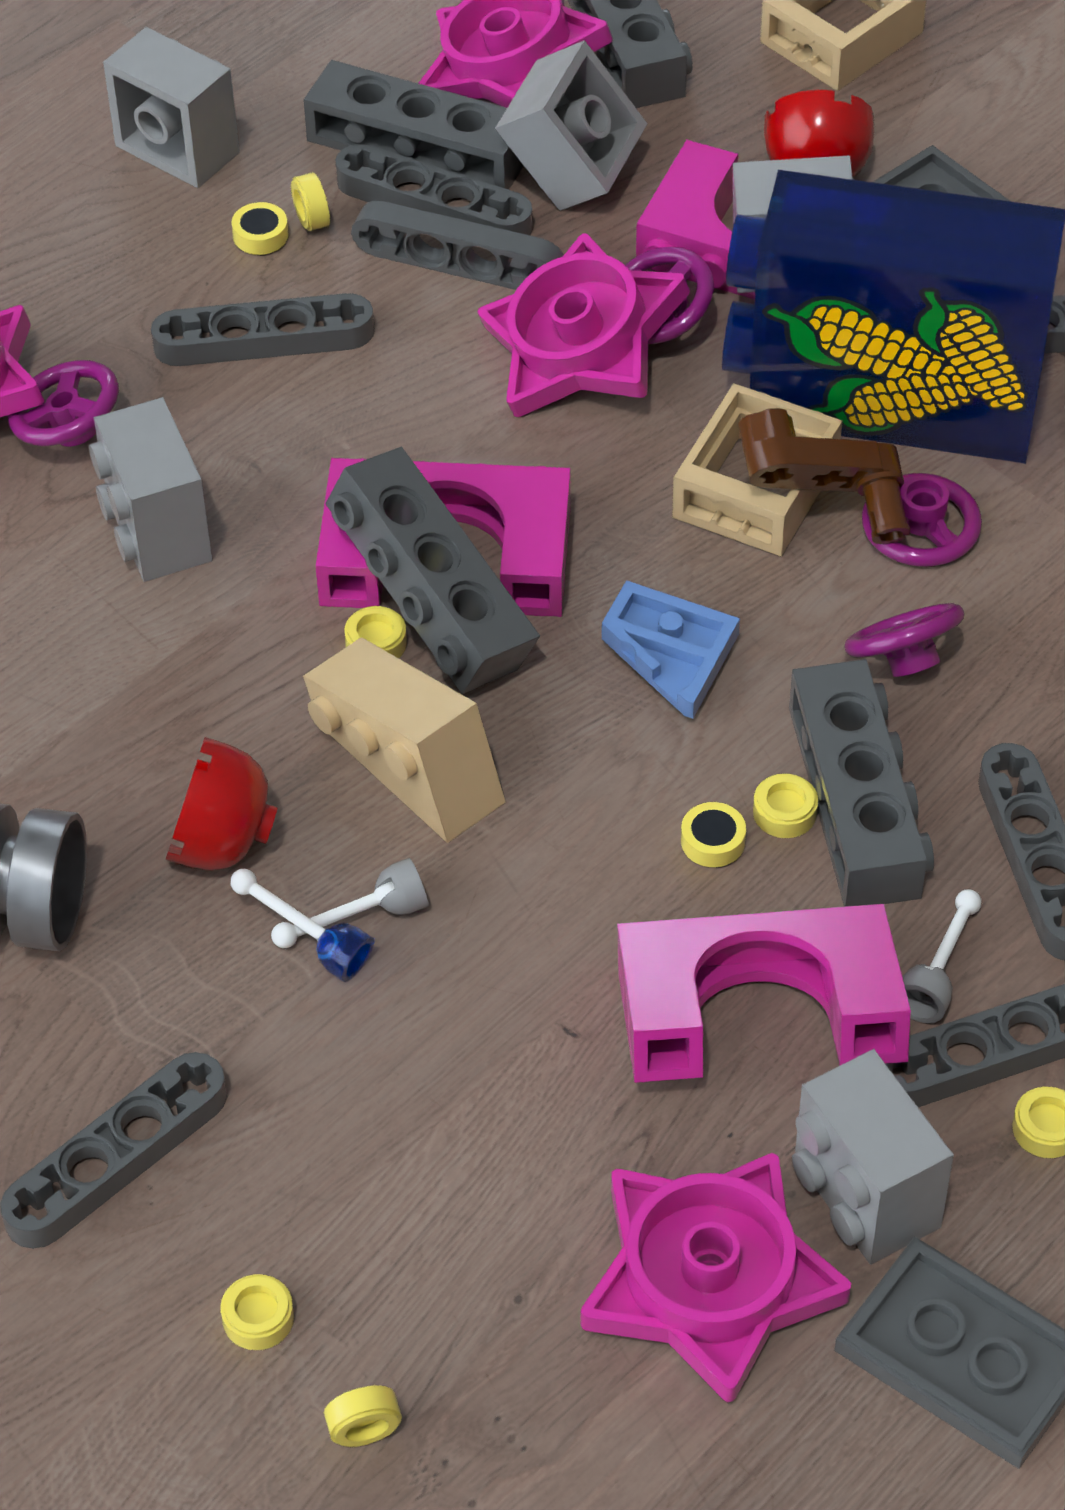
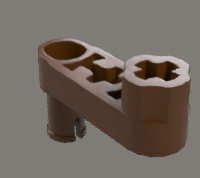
[738,408,911,544]

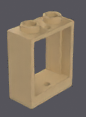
[760,0,926,91]
[672,383,842,557]

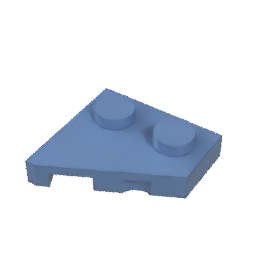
[601,580,740,719]

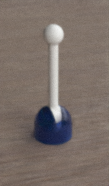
[230,869,375,982]

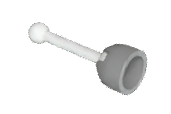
[271,858,429,948]
[902,889,981,1023]

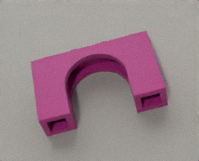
[636,140,895,311]
[316,458,571,617]
[617,904,911,1083]

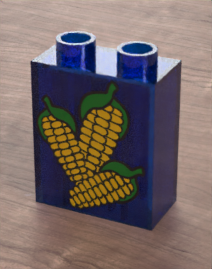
[722,169,1065,464]

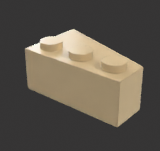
[303,637,506,843]

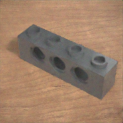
[568,0,693,108]
[303,60,524,190]
[325,446,540,694]
[789,659,934,907]

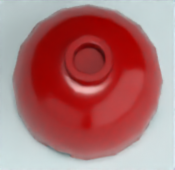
[764,89,874,178]
[165,737,278,871]

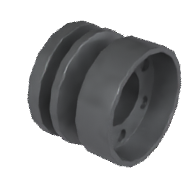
[0,804,87,951]

